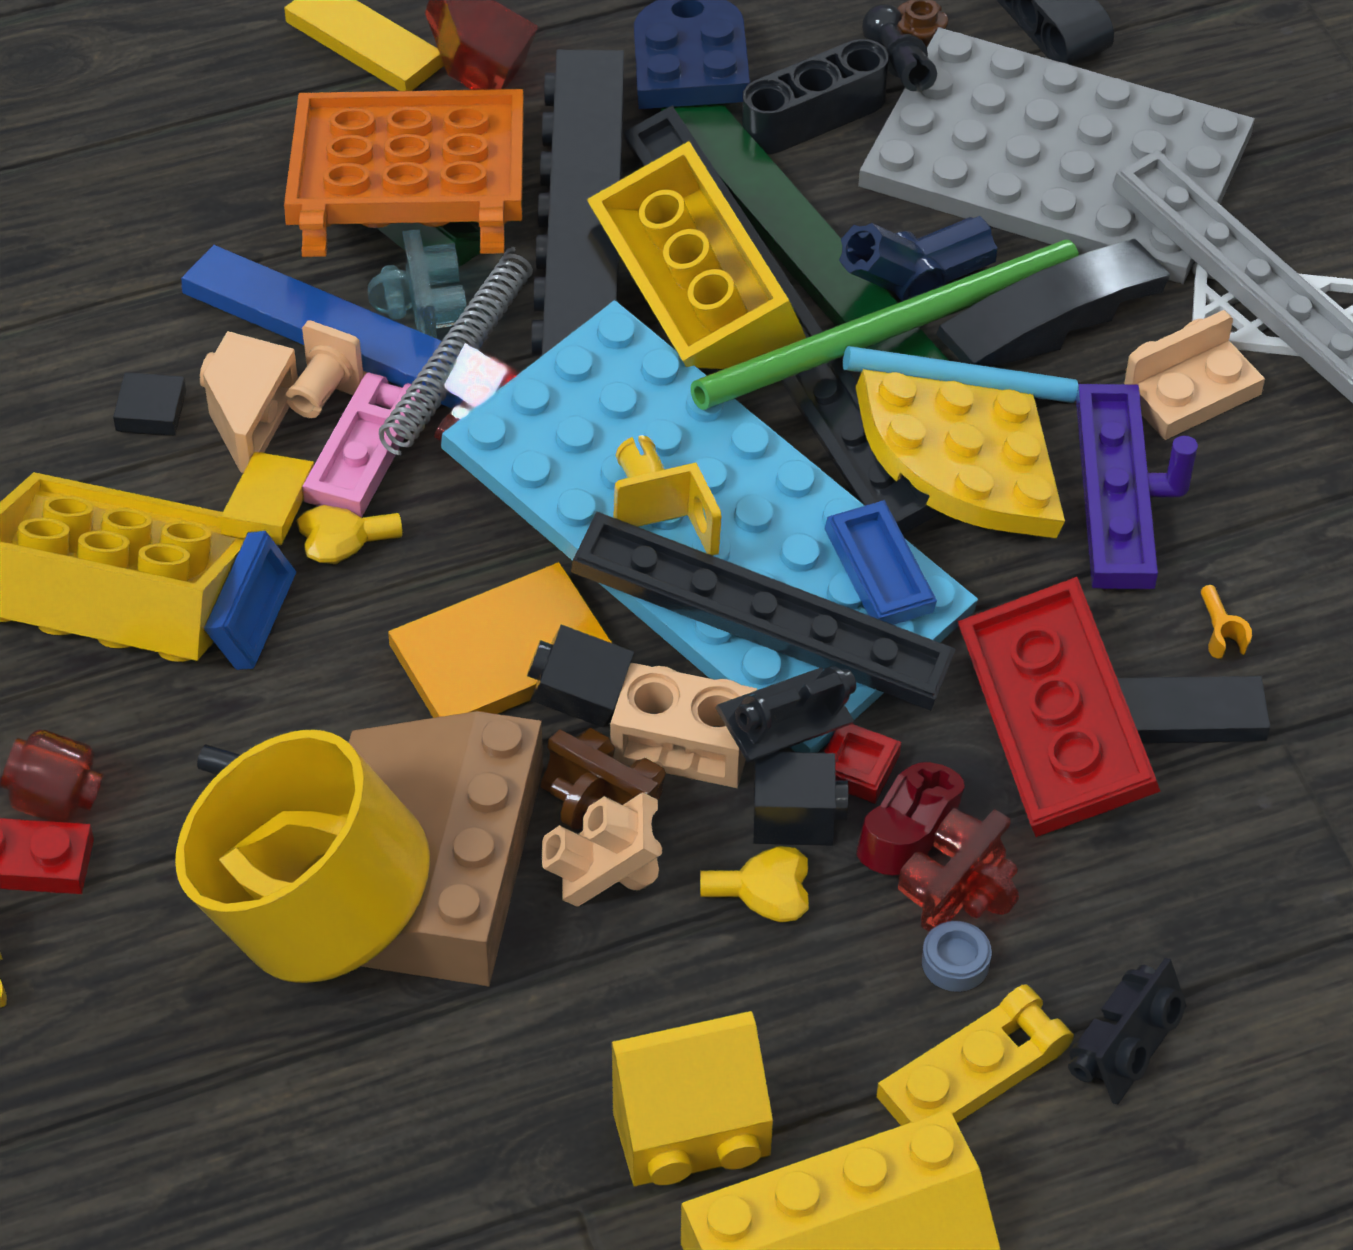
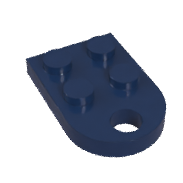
[634,0,750,109]

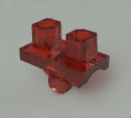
[898,808,1019,932]

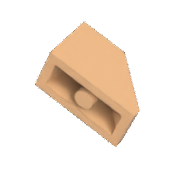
[200,331,298,473]

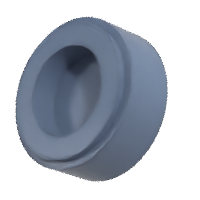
[922,921,992,992]

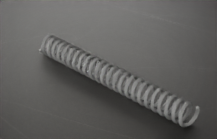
[378,247,533,455]

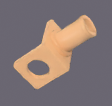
[285,320,368,418]

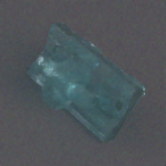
[367,229,466,339]

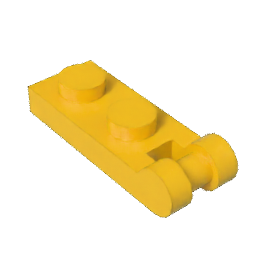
[877,984,1074,1126]

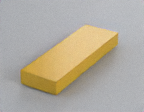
[284,0,444,91]

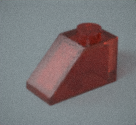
[425,0,539,90]

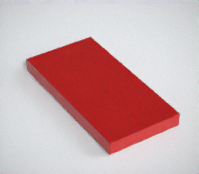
[958,577,1161,837]

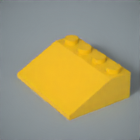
[0,472,245,662]

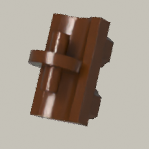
[541,728,666,829]

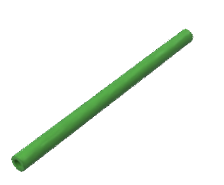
[690,239,1079,410]

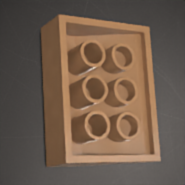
[349,711,543,986]

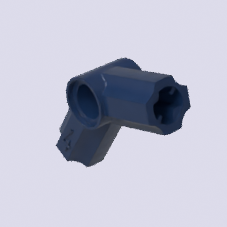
[839,216,998,301]

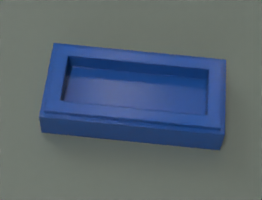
[824,500,937,625]
[204,531,296,670]

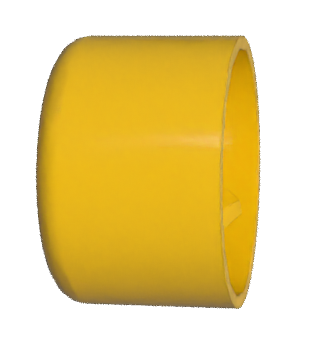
[175,730,430,983]

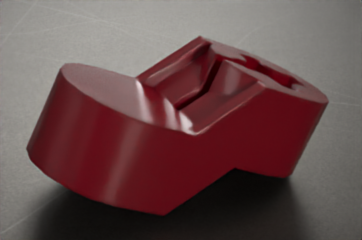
[857,762,965,875]

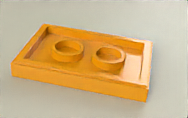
[388,562,612,718]

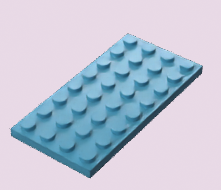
[441,300,978,753]

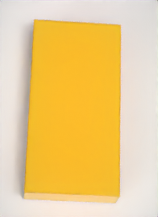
[221,451,314,545]

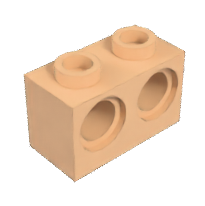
[610,663,757,788]

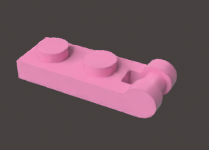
[302,372,427,518]

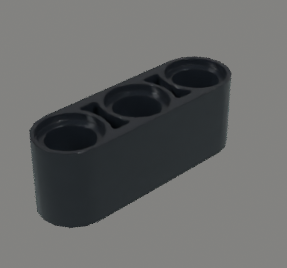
[997,0,1114,64]
[742,39,888,154]

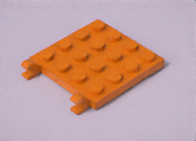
[284,89,524,257]

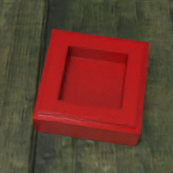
[824,724,901,803]

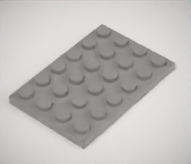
[859,27,1255,284]

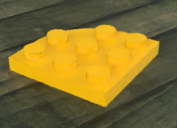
[856,369,1065,538]

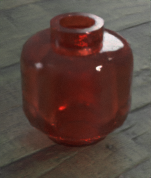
[0,729,104,822]

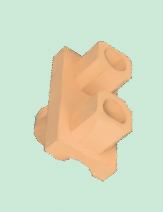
[542,792,662,907]

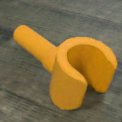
[1201,585,1252,658]

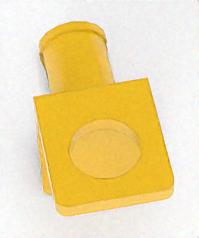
[613,435,722,556]

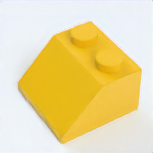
[612,1011,773,1186]

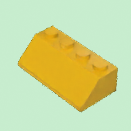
[587,141,806,369]
[681,1109,1001,1250]

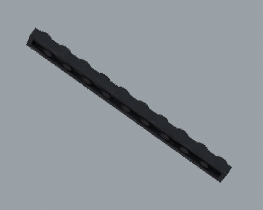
[623,106,940,534]

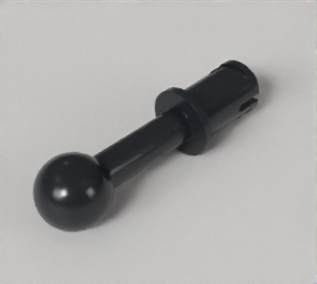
[862,4,937,91]

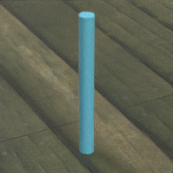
[843,346,1078,403]

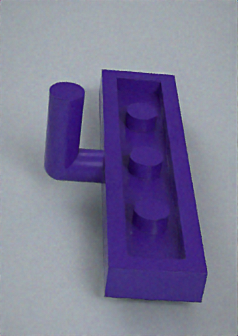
[1076,384,1198,589]

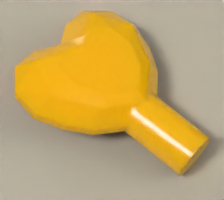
[297,505,402,564]
[700,846,809,922]

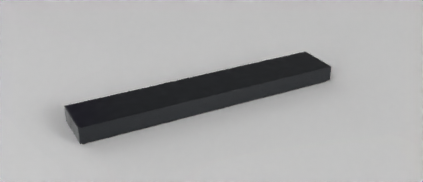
[571,512,956,711]

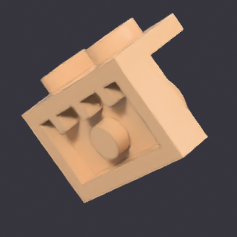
[1124,310,1265,440]

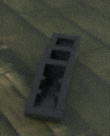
[936,239,1171,367]

